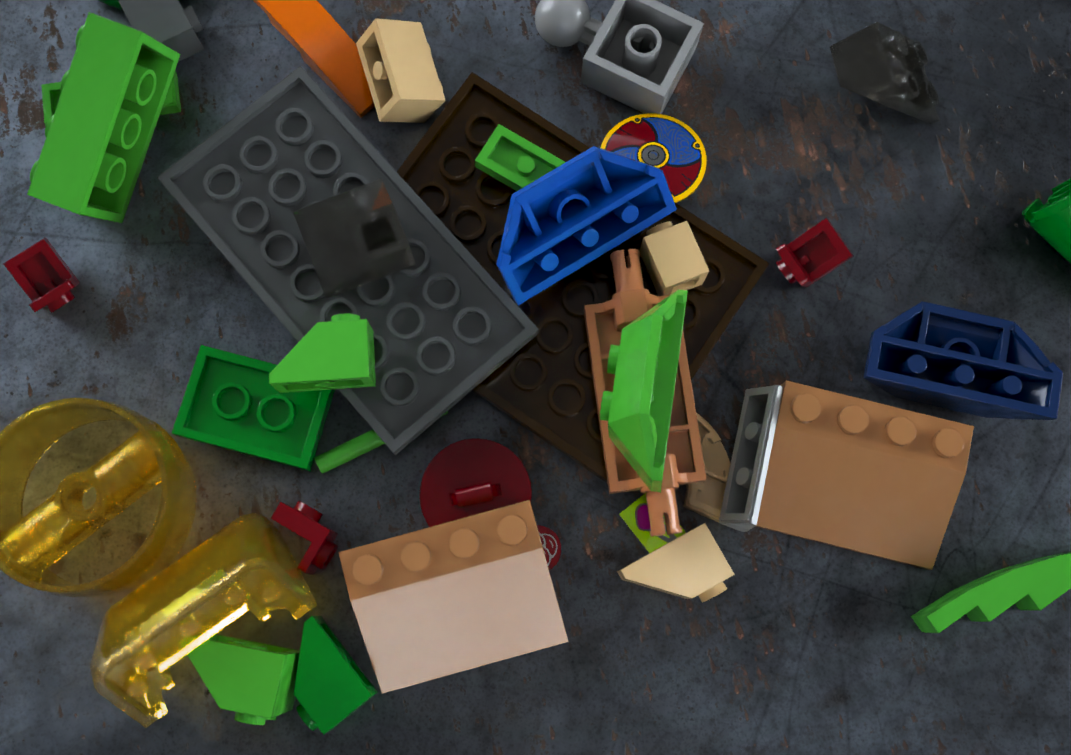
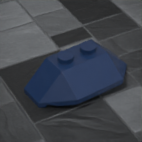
[864,301,1063,420]

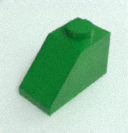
[294,616,378,735]

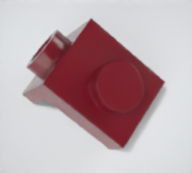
[776,218,854,287]
[3,238,80,313]
[270,500,338,575]

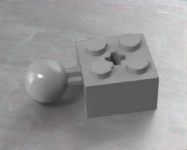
[535,0,704,114]

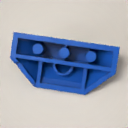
[496,146,677,305]

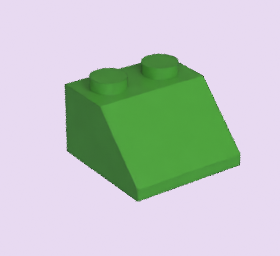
[182,633,300,725]

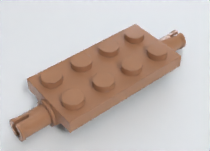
[584,249,707,537]

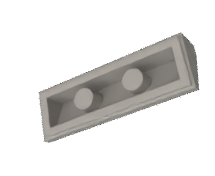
[719,385,784,532]

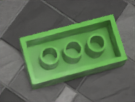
[27,12,181,223]

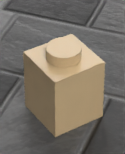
[639,221,709,296]

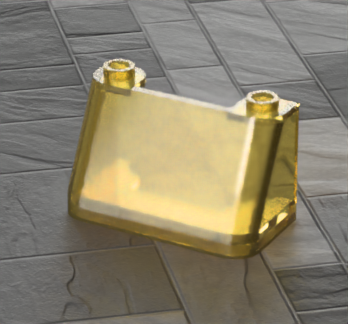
[90,513,317,728]

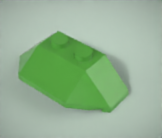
[600,290,688,493]

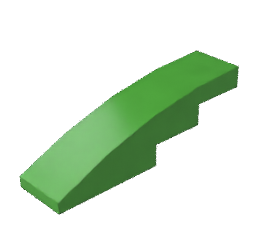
[911,552,1071,633]

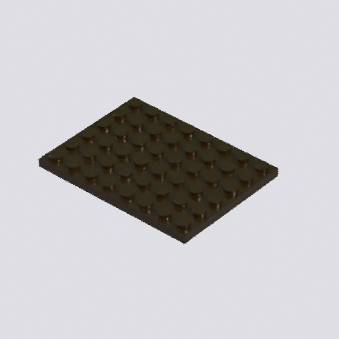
[397,72,770,483]

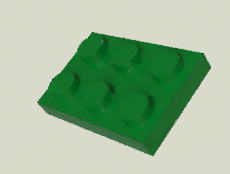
[172,345,335,471]

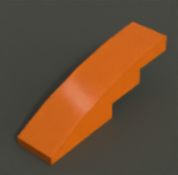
[253,0,375,118]

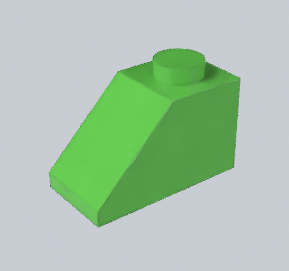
[269,313,376,393]

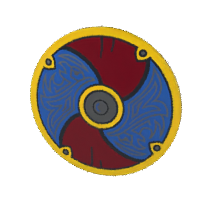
[600,113,707,203]

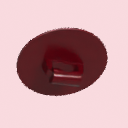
[420,438,532,527]

